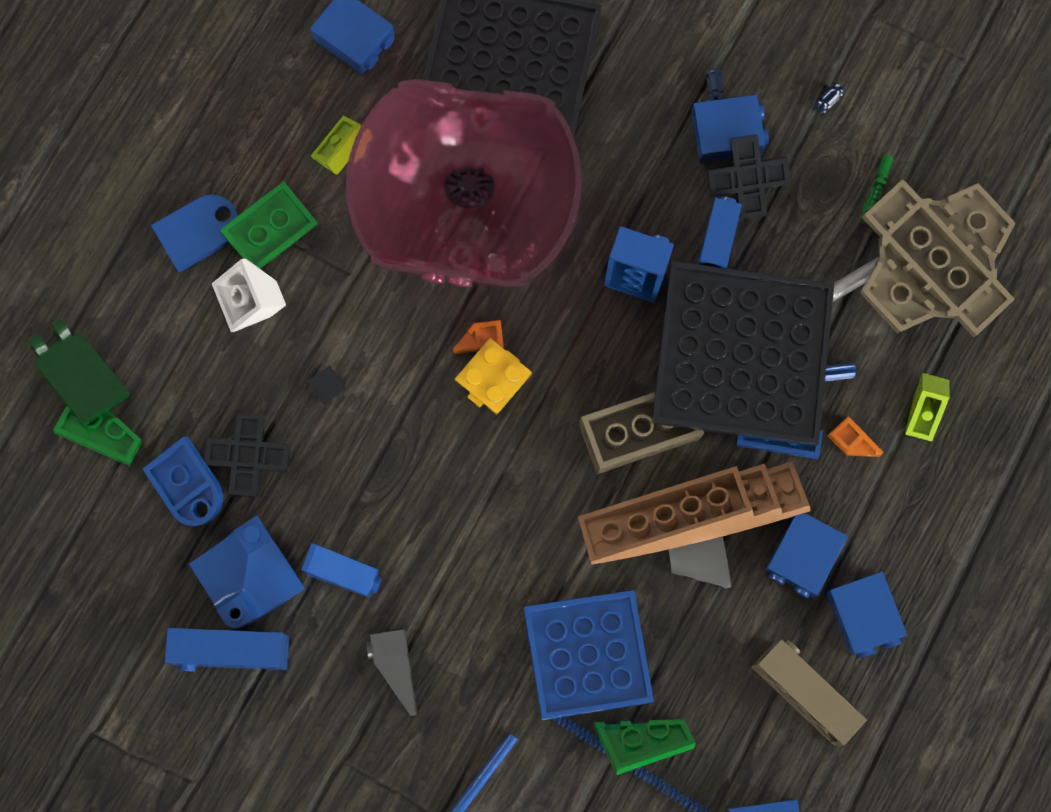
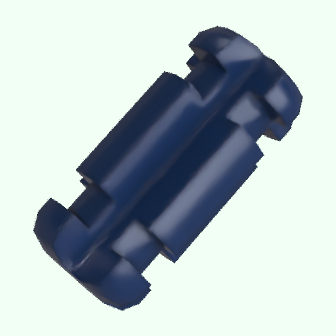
[706,69,724,101]
[814,83,844,113]

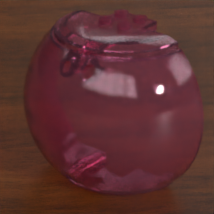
[346,79,582,288]

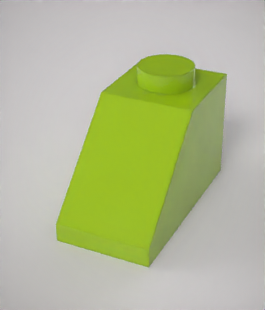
[905,373,950,441]

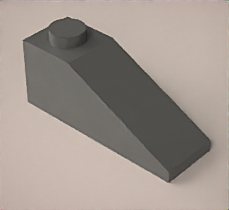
[366,629,417,716]

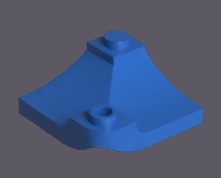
[189,516,305,629]

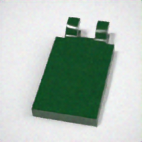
[28,319,129,427]

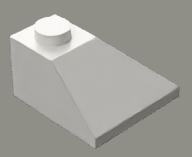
[212,259,286,332]

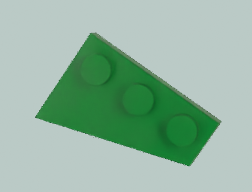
[53,406,142,466]
[594,719,696,775]

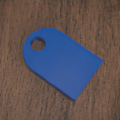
[151,195,238,273]
[143,437,223,526]

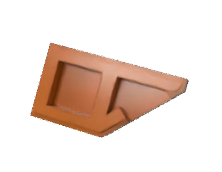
[453,320,504,354]
[827,416,884,457]

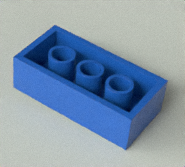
[604,226,674,303]
[165,628,290,672]

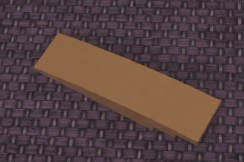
[578,461,810,565]

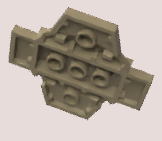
[860,179,1015,337]

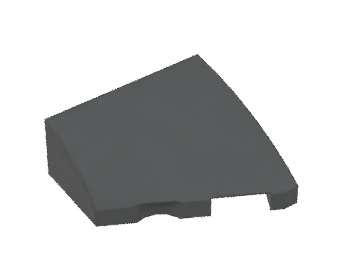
[666,536,731,589]

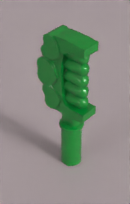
[859,155,893,224]

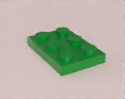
[220,181,318,269]

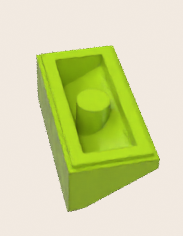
[311,116,368,175]

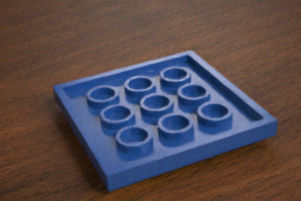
[523,590,654,720]

